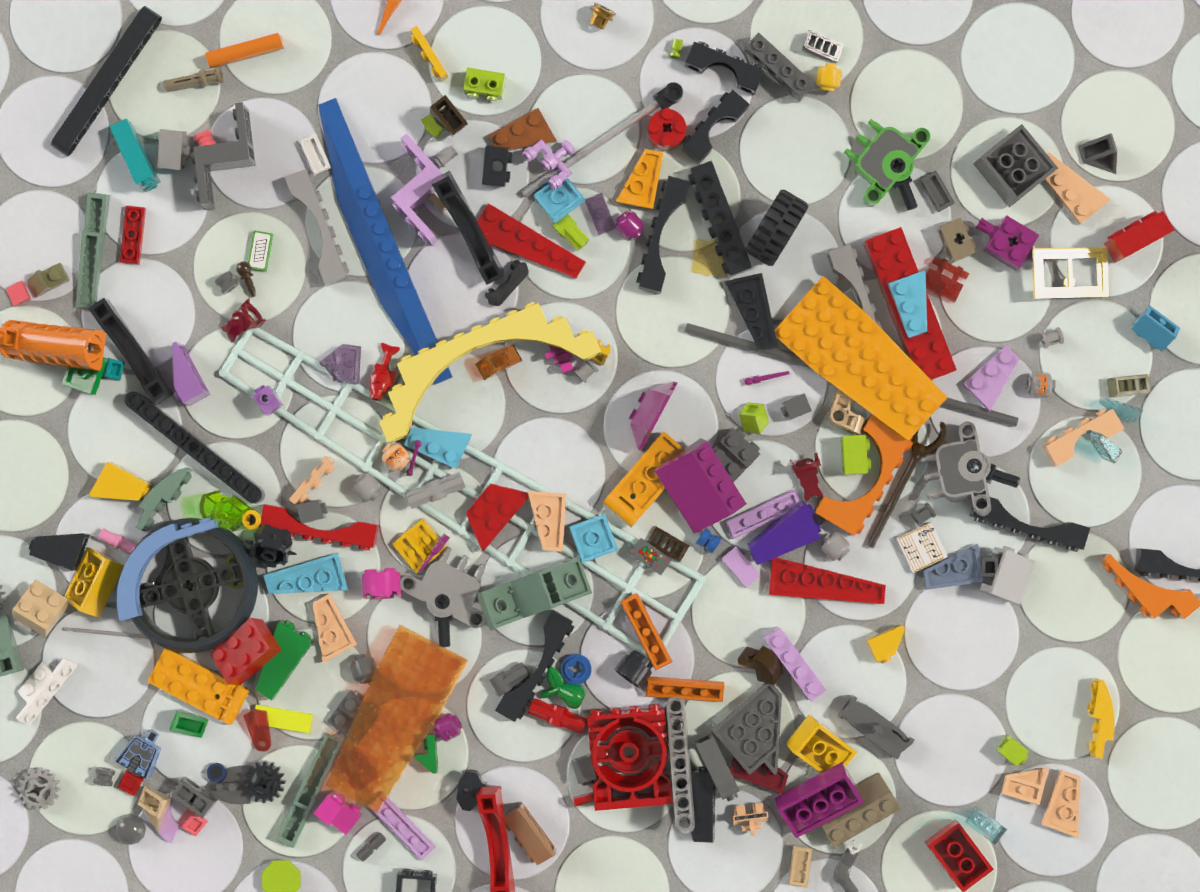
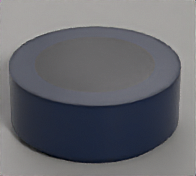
[207,763,228,783]

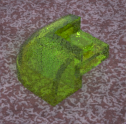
[199,491,253,531]

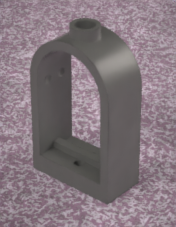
[695,733,740,801]

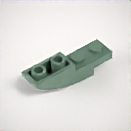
[135,467,192,531]

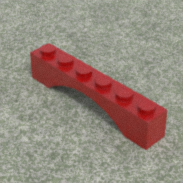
[259,504,379,551]
[476,786,516,892]

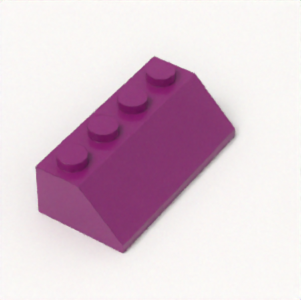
[775,762,864,838]

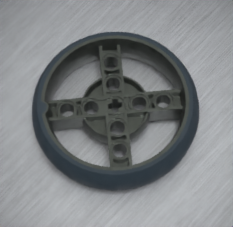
[129,518,258,653]

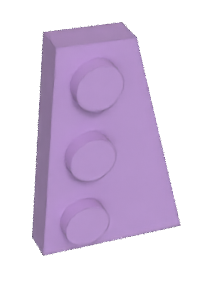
[964,346,1020,412]

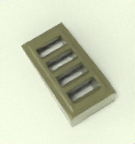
[1107,374,1151,398]

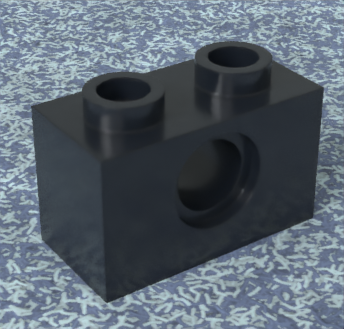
[482,145,513,187]

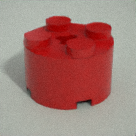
[647,108,687,151]

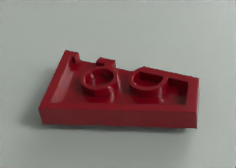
[729,757,789,794]

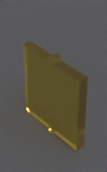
[692,239,724,276]

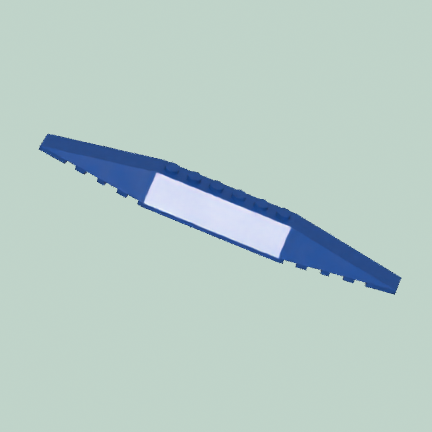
[318,98,453,385]

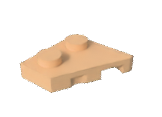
[1001,768,1048,805]

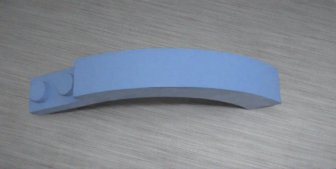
[117,517,219,621]

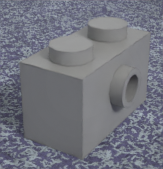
[157,129,189,170]

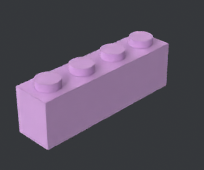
[763,627,826,701]

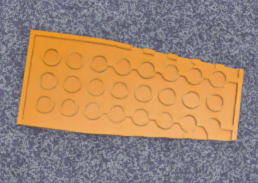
[775,276,947,440]

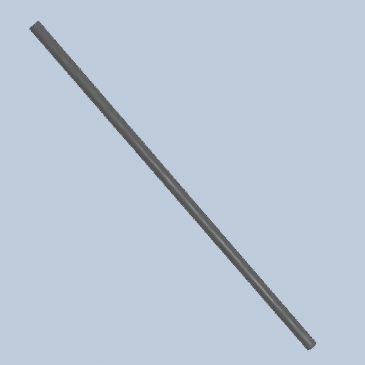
[685,323,1019,427]

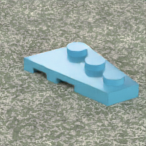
[404,428,472,469]

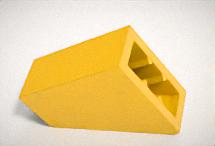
[89,461,152,501]

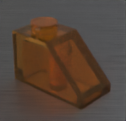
[475,344,523,381]

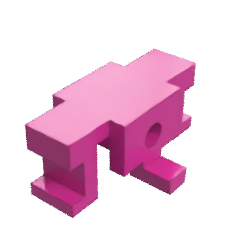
[545,345,574,374]

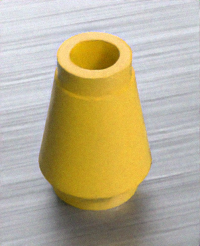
[242,510,261,530]

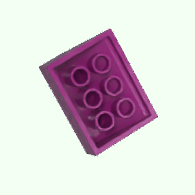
[654,438,747,534]

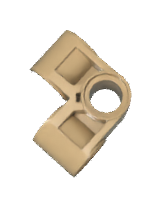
[828,388,866,435]

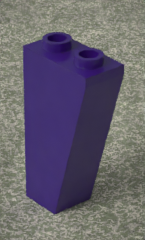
[747,500,821,565]

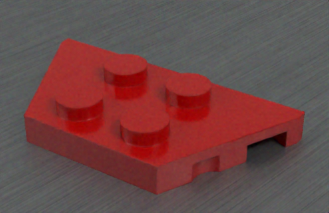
[466,483,529,551]

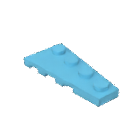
[263,553,349,594]

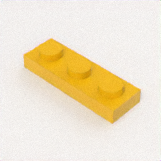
[410,26,449,81]

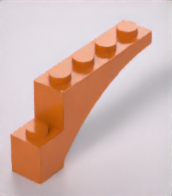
[1100,554,1200,619]

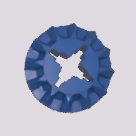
[561,654,592,684]

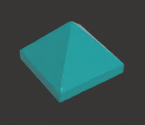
[103,358,125,380]

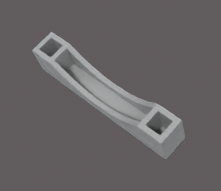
[285,169,350,286]
[827,244,882,329]

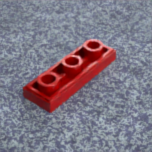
[120,205,146,265]

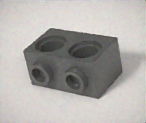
[171,777,218,818]

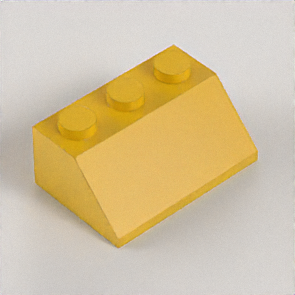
[64,547,124,618]

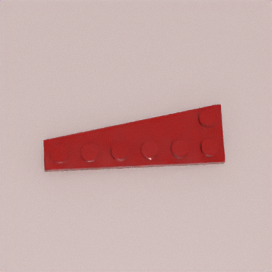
[478,203,586,279]
[769,557,886,604]

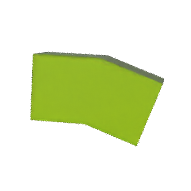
[421,114,444,140]

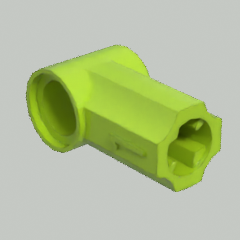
[552,214,590,251]

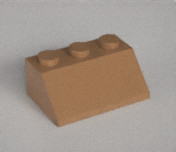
[505,802,557,865]

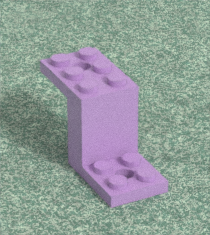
[391,133,442,246]

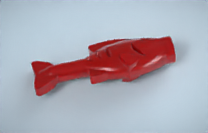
[369,343,400,401]

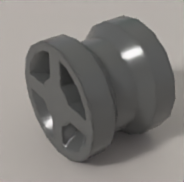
[215,271,239,295]
[93,767,115,787]

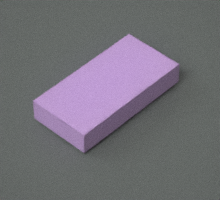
[721,546,761,588]

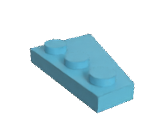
[888,270,927,338]

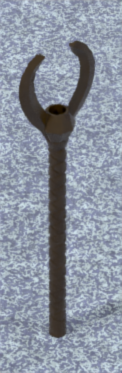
[867,422,946,549]

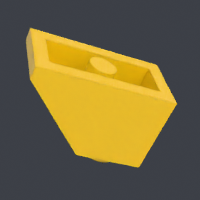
[866,625,905,664]

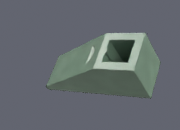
[0,615,24,677]

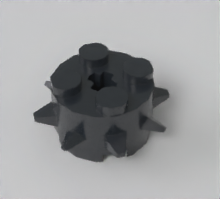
[245,524,297,568]

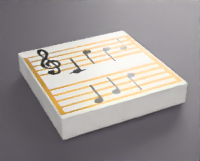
[896,522,948,573]

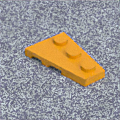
[615,149,664,210]

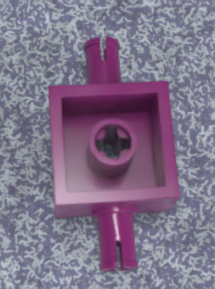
[975,215,1047,270]

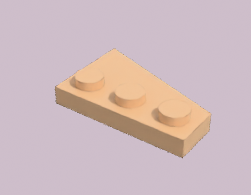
[527,491,566,551]
[1041,769,1080,838]

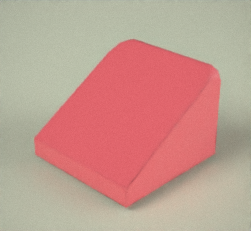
[6,281,31,307]
[178,809,208,836]

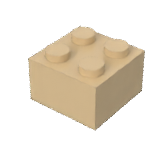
[12,579,68,638]

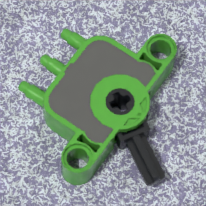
[844,119,930,211]

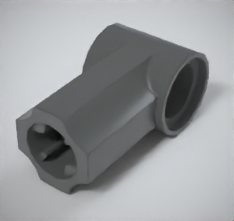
[489,662,530,697]

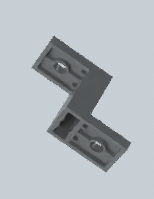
[191,102,256,210]

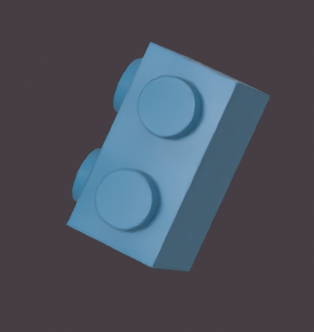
[1131,305,1180,352]

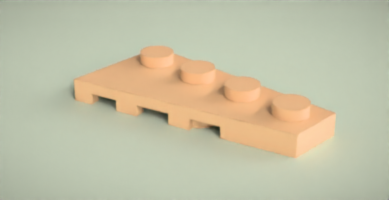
[1044,152,1111,224]

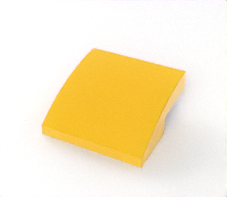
[392,518,447,574]

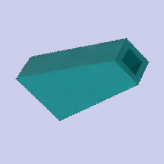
[109,118,161,191]

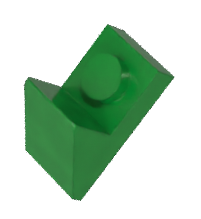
[413,733,438,774]

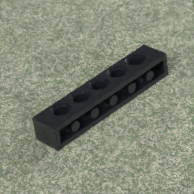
[688,161,753,278]

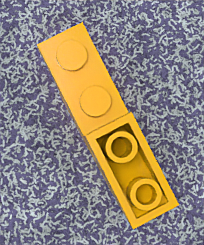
[1087,678,1114,759]

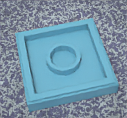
[533,178,586,223]
[569,514,618,563]

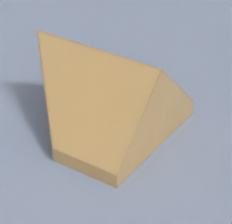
[137,786,173,833]

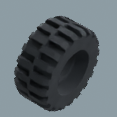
[745,190,809,266]

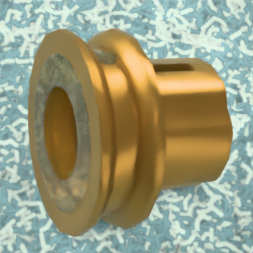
[589,2,616,30]

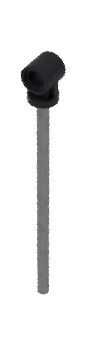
[521,82,683,197]

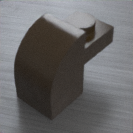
[737,646,783,686]

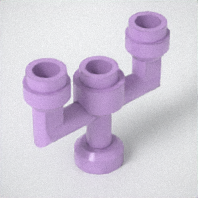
[522,139,575,190]

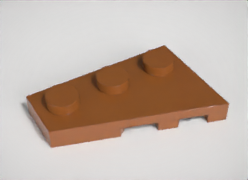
[488,108,557,151]

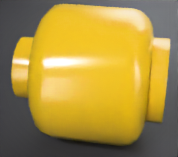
[816,63,842,92]

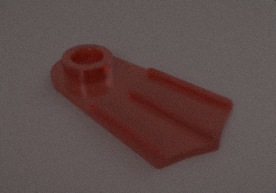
[243,708,272,752]

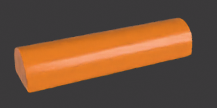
[205,33,284,68]
[620,593,673,671]
[646,676,724,702]

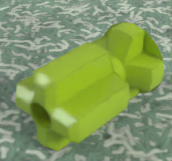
[669,38,683,59]

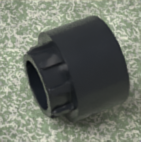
[614,650,653,689]

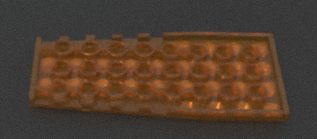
[326,624,468,812]

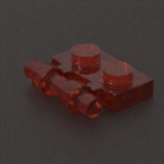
[925,256,969,302]

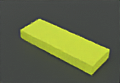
[253,704,314,733]

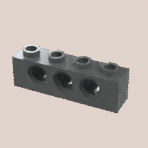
[744,32,815,102]

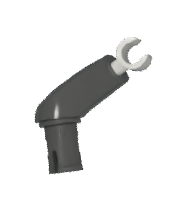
[833,840,862,892]

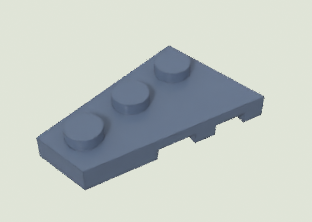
[923,544,984,590]

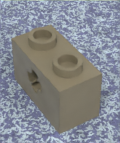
[937,218,976,264]

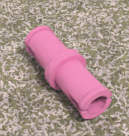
[98,528,137,554]

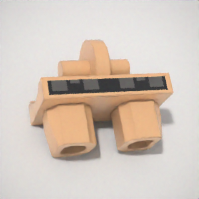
[733,803,768,836]

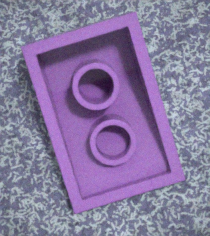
[173,342,211,406]

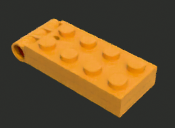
[602,431,684,528]
[147,648,250,725]

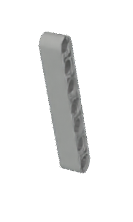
[666,697,695,834]

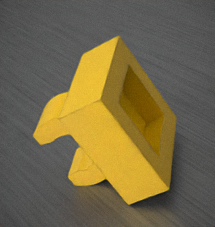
[591,339,611,365]

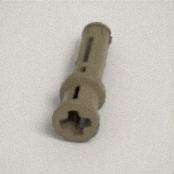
[164,66,224,92]

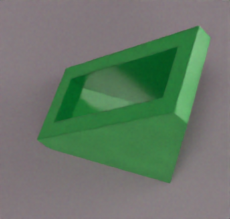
[169,709,209,738]

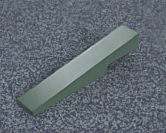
[76,192,110,308]
[276,733,344,848]

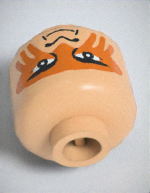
[382,443,410,472]

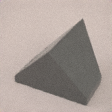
[1078,133,1117,174]

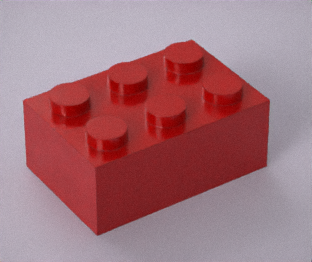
[1103,210,1175,263]
[209,618,281,685]
[924,819,994,892]

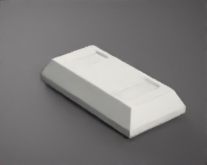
[299,133,331,175]

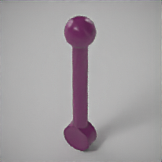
[406,440,422,476]

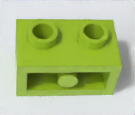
[463,67,506,102]
[841,435,871,475]

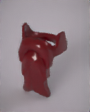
[221,298,266,343]
[790,452,823,501]

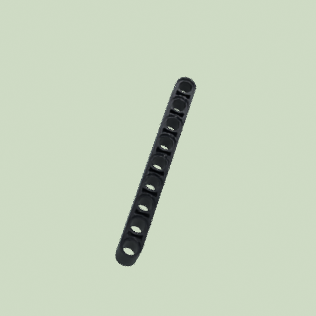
[51,6,162,157]
[124,391,265,504]

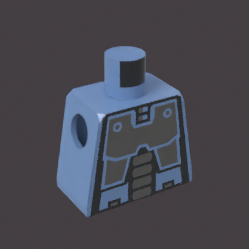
[115,729,161,780]

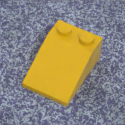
[785,714,857,773]

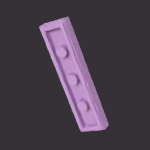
[725,490,800,539]
[368,791,436,861]

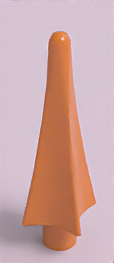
[377,0,402,35]

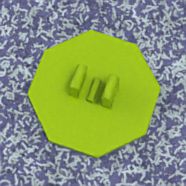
[261,860,301,892]

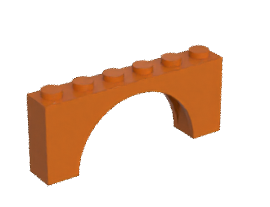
[814,414,913,536]

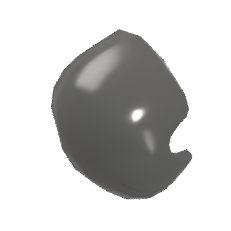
[115,814,146,845]

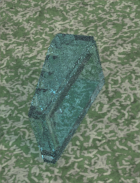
[1099,398,1143,423]
[1086,430,1123,463]

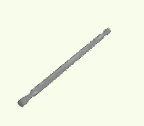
[64,627,147,638]

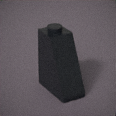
[29,533,91,571]

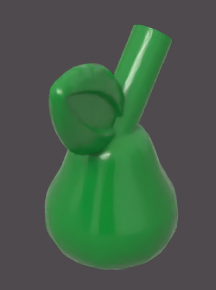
[541,667,586,709]

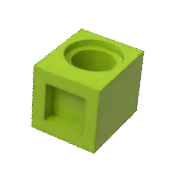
[996,735,1029,766]

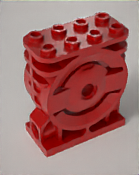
[587,704,673,811]

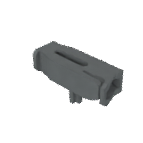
[838,695,914,759]

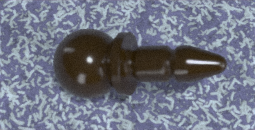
[236,261,256,297]

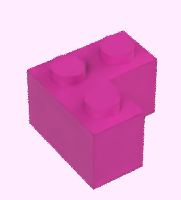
[313,791,363,835]

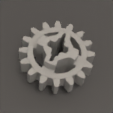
[17,767,61,811]

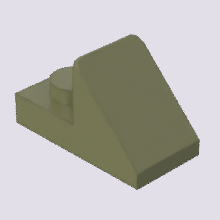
[27,263,70,298]

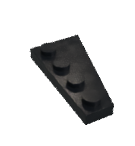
[725,273,778,352]

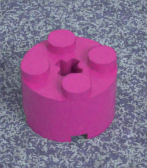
[362,568,402,600]

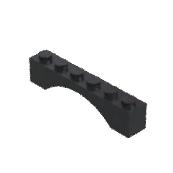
[432,171,504,285]
[636,176,691,294]
[88,298,174,405]
[970,497,1090,552]
[1135,548,1200,581]
[495,609,575,722]

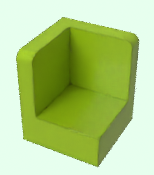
[739,402,769,434]

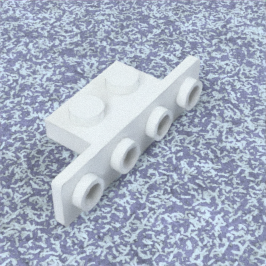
[16,658,77,725]

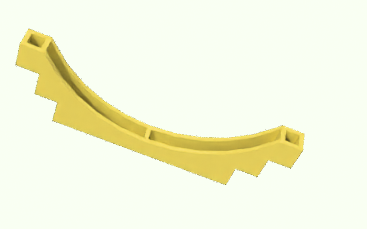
[379,302,602,443]

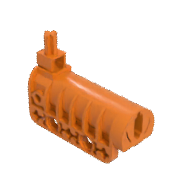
[0,320,106,371]

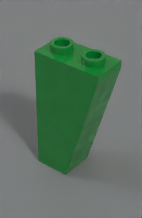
[255,620,314,700]

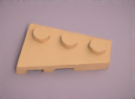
[289,456,336,505]
[312,594,357,663]

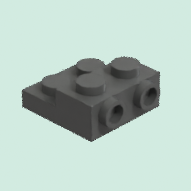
[713,428,760,482]
[327,690,381,745]

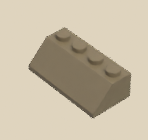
[821,772,901,848]

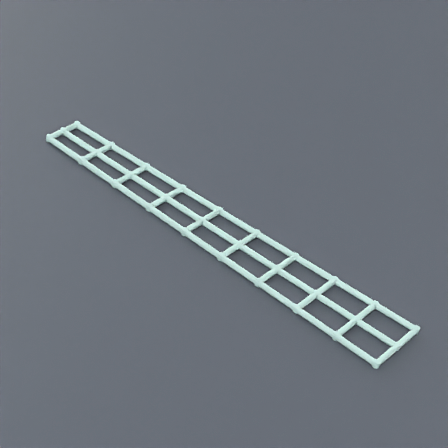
[219,328,706,659]

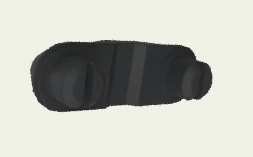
[485,260,529,306]

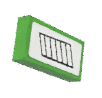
[248,230,274,272]

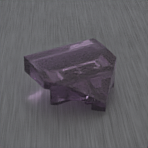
[319,344,361,385]

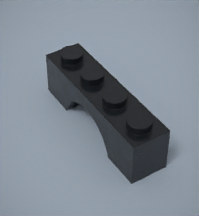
[684,41,765,95]
[682,89,750,165]

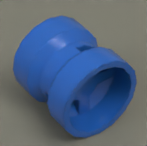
[696,528,722,554]

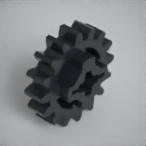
[243,760,286,803]

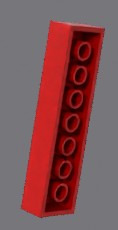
[863,227,957,380]

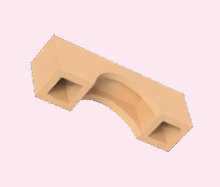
[1042,408,1124,467]

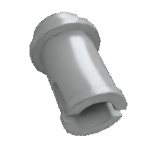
[433,145,458,168]

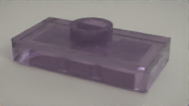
[585,193,616,236]

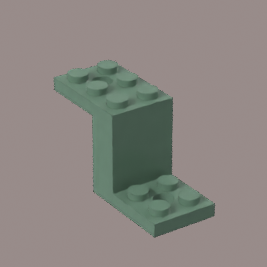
[477,557,592,630]

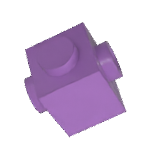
[252,385,284,416]

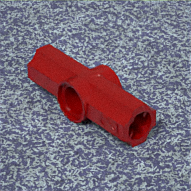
[527,698,587,734]

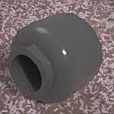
[350,654,378,684]

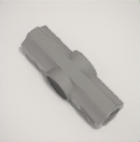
[406,472,465,509]

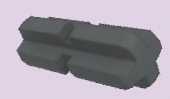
[356,832,386,862]

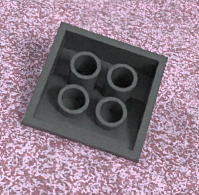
[973,124,1058,208]

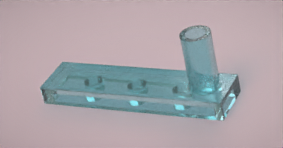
[965,806,1007,845]

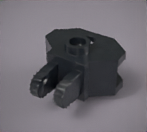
[456,769,502,811]

